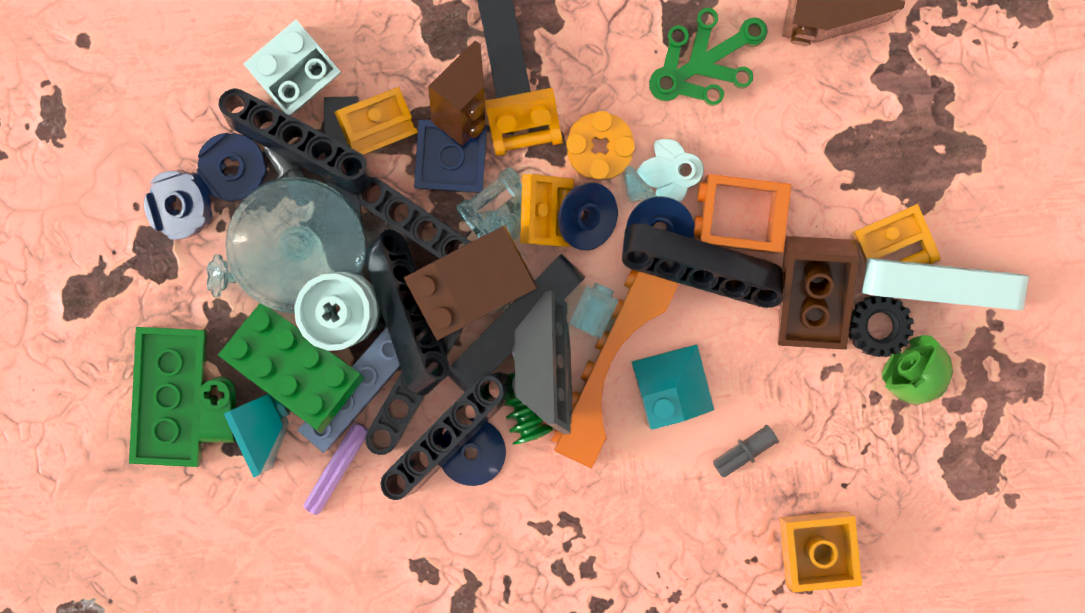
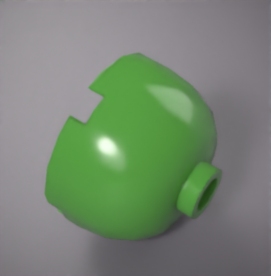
[882,335,953,405]

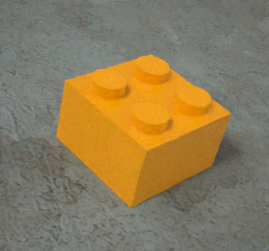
[779,511,862,593]

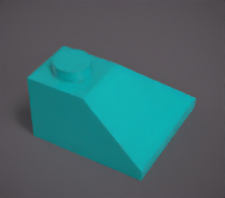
[631,344,714,430]
[224,394,290,478]

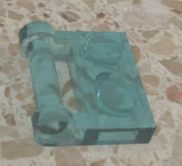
[457,167,522,241]

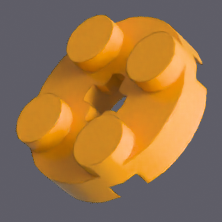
[566,111,635,180]

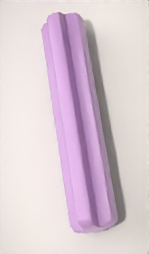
[303,422,368,515]

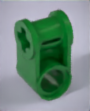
[198,376,236,443]

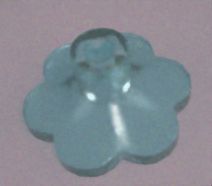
[207,254,238,298]

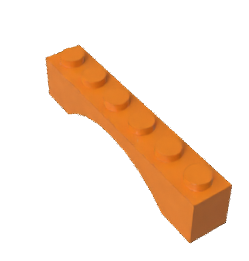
[551,269,679,469]

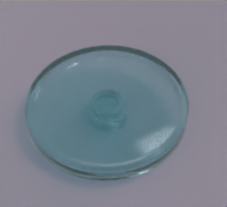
[225,177,366,313]

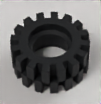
[849,296,914,357]

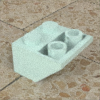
[243,19,341,116]

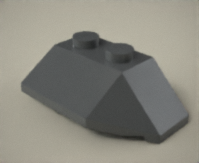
[512,291,573,435]

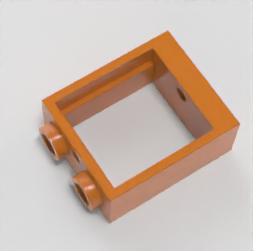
[694,174,792,254]

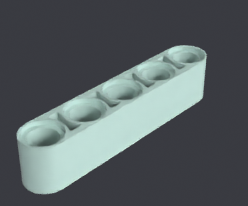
[862,258,1029,310]

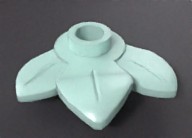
[636,139,704,202]

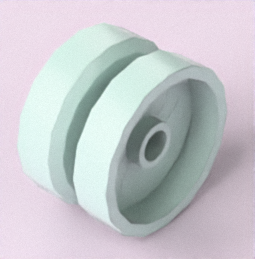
[294,271,381,350]

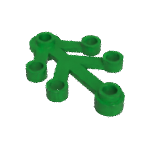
[649,8,768,106]

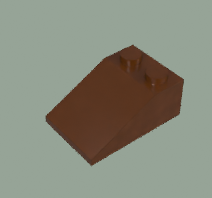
[782,0,905,46]
[404,225,538,340]
[778,236,859,350]

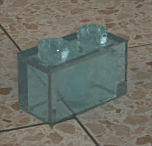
[568,283,619,339]

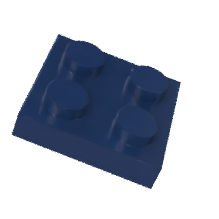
[414,120,488,194]

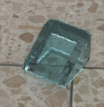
[623,166,657,203]

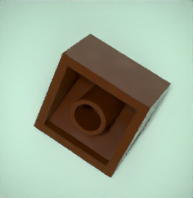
[428,40,486,146]

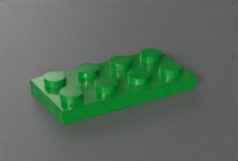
[218,302,364,433]
[129,327,207,467]

